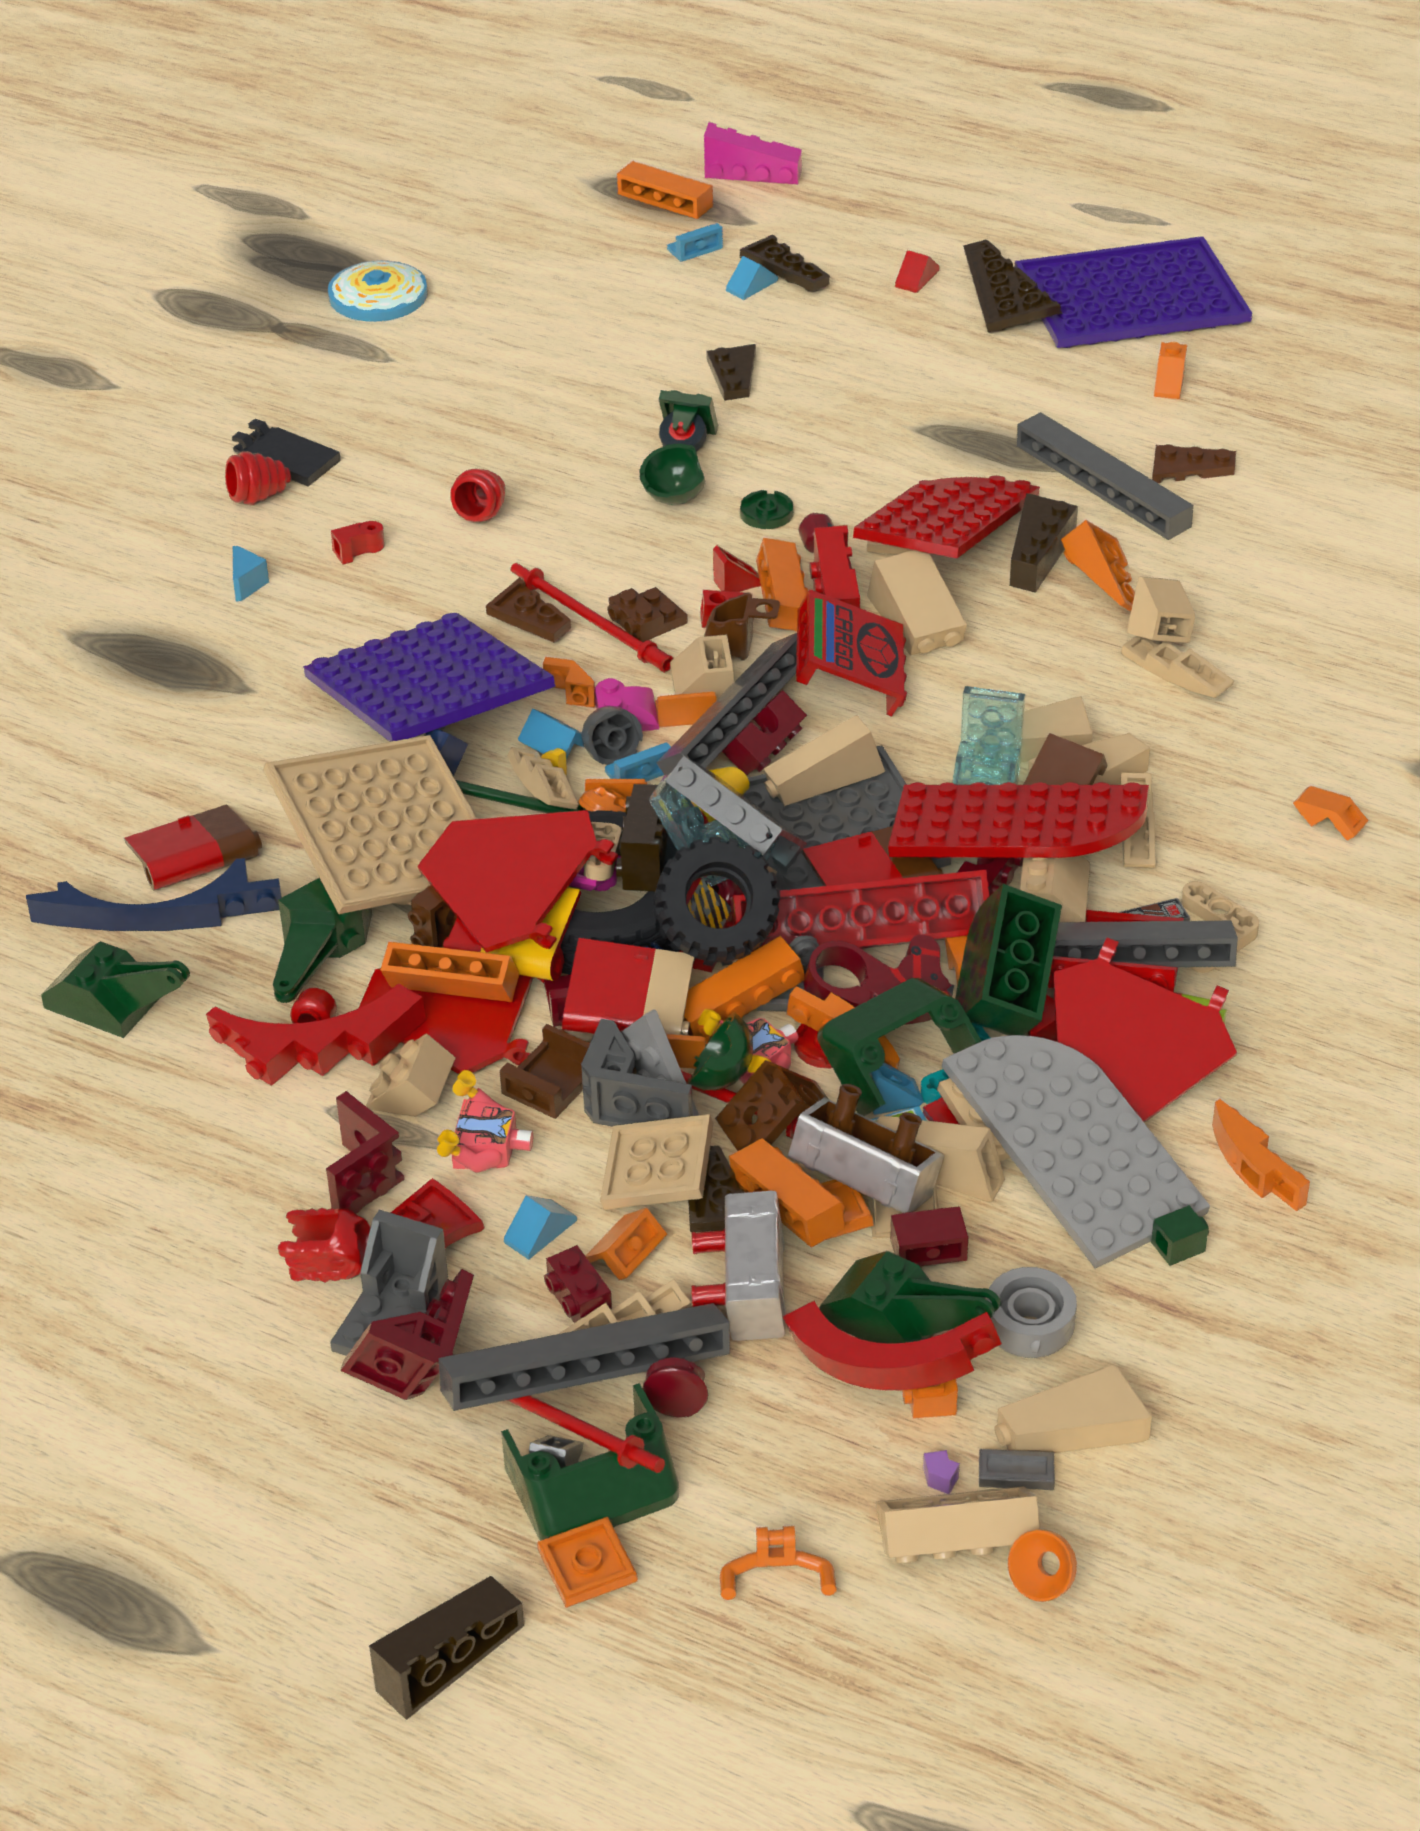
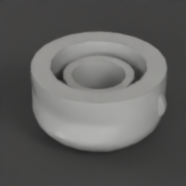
[986,1267,1077,1358]

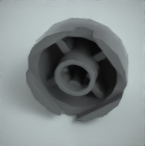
[581,705,643,765]

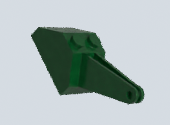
[273,877,372,1003]
[41,941,190,1038]
[819,1251,1001,1344]

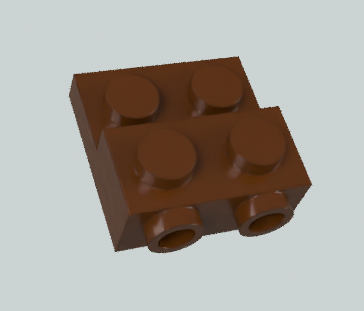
[607,587,688,642]
[408,885,457,948]

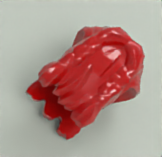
[278,1208,370,1283]

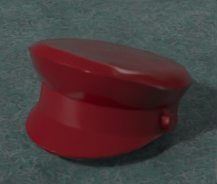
[643,1357,708,1418]

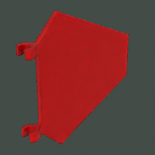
[417,810,618,953]
[1053,937,1237,1123]
[359,968,544,1074]

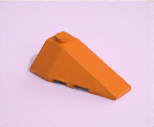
[1061,520,1135,612]

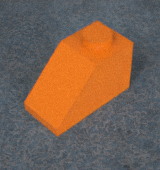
[1154,342,1187,399]

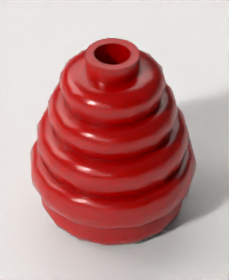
[225,451,291,505]
[450,468,506,522]

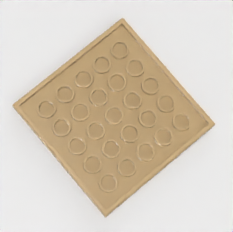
[263,735,477,914]

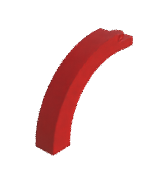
[782,1300,1002,1390]

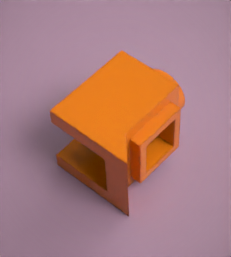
[902,1379,958,1418]

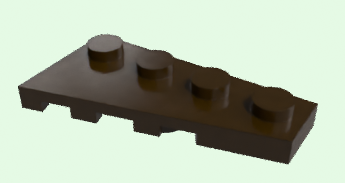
[740,234,830,292]

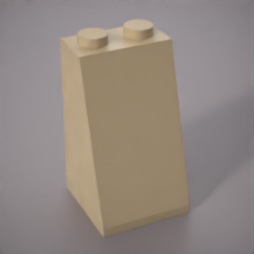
[867,550,967,656]

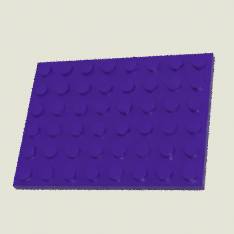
[1015,236,1252,348]
[303,613,556,742]

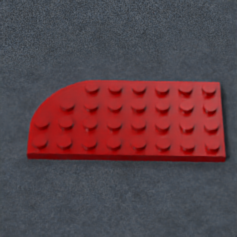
[888,782,1149,858]

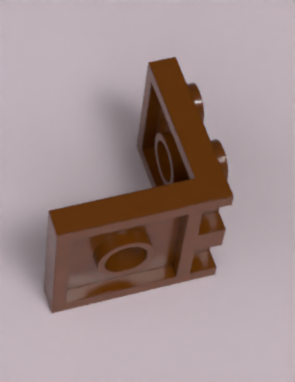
[715,1060,828,1151]

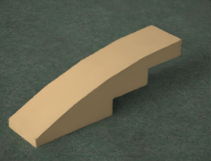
[1121,636,1234,698]
[507,747,578,809]
[1120,773,1156,868]
[559,1279,693,1334]

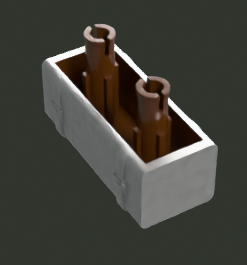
[788,1084,944,1213]

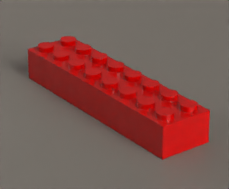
[730,870,989,961]

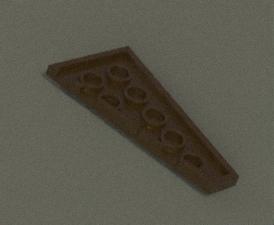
[963,239,1062,333]

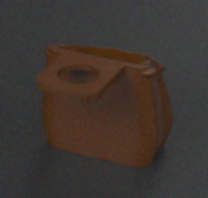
[704,593,780,661]

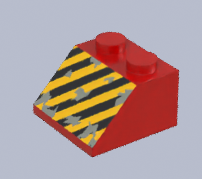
[679,878,733,973]

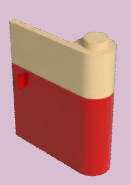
[562,938,694,1035]

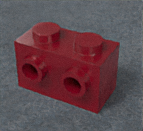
[890,1206,969,1267]
[544,1245,612,1323]

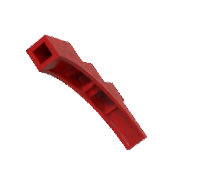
[206,983,427,1086]

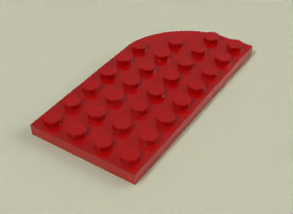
[853,475,1040,559]

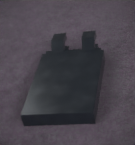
[232,419,341,487]

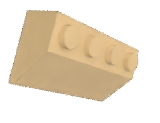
[1020,855,1090,922]
[876,1486,1040,1563]

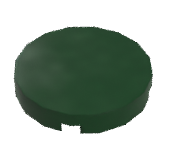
[740,490,793,529]

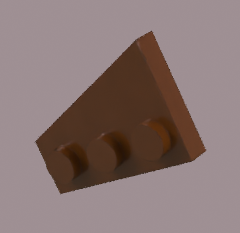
[1152,444,1236,483]
[486,577,571,643]

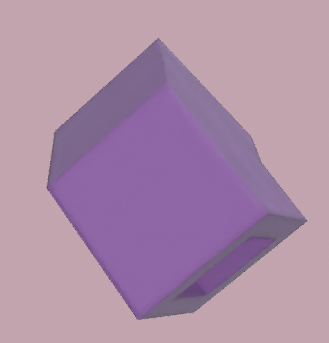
[923,1450,960,1494]

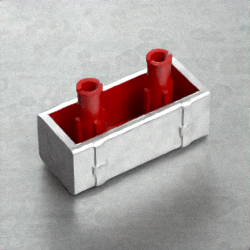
[691,1191,786,1341]

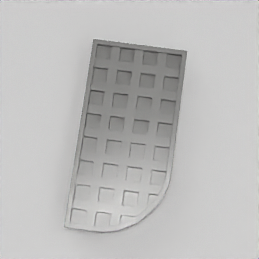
[941,1035,1210,1269]

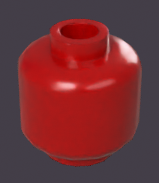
[290,987,337,1023]

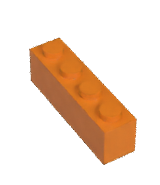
[617,161,713,219]
[756,538,808,631]
[684,936,805,1037]
[380,942,520,1002]
[729,1138,845,1248]

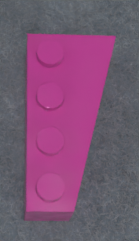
[704,122,802,185]

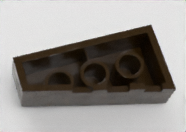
[1009,493,1078,593]
[616,784,672,892]
[369,1576,524,1720]

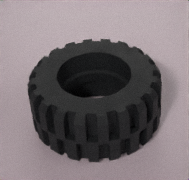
[653,837,780,966]

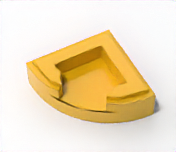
[541,748,567,775]

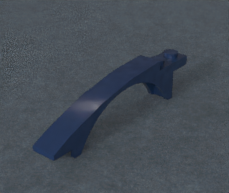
[26,858,282,931]

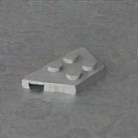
[621,1009,699,1116]

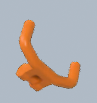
[720,1526,836,1600]

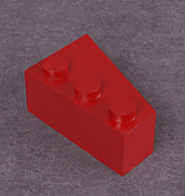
[809,525,860,608]

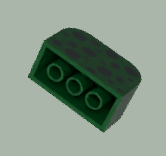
[955,884,1062,1035]

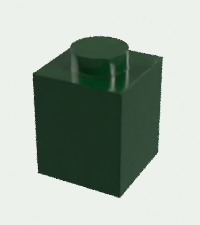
[1151,1205,1209,1266]

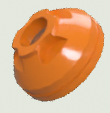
[578,786,626,812]
[1008,1529,1077,1602]

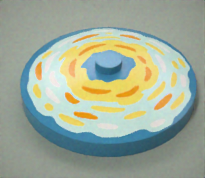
[328,260,427,322]

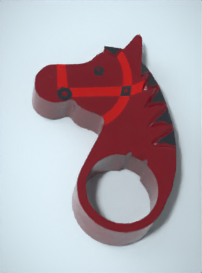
[803,935,954,1025]

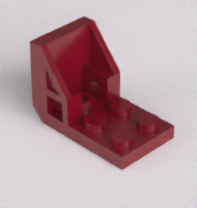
[340,1269,474,1400]

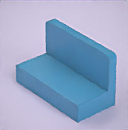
[667,223,723,262]
[518,708,584,759]
[605,742,671,782]

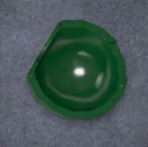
[639,443,705,505]
[686,1012,753,1090]

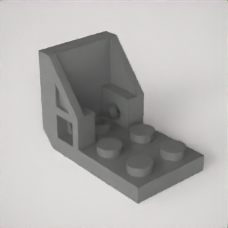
[581,1019,693,1127]
[330,1209,448,1356]

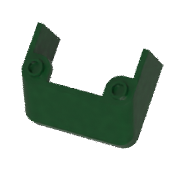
[818,978,982,1116]
[501,1383,679,1541]

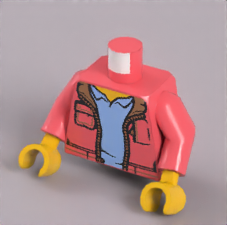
[697,1009,798,1084]
[437,1070,533,1173]

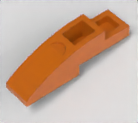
[786,986,900,1070]
[1212,1099,1310,1211]

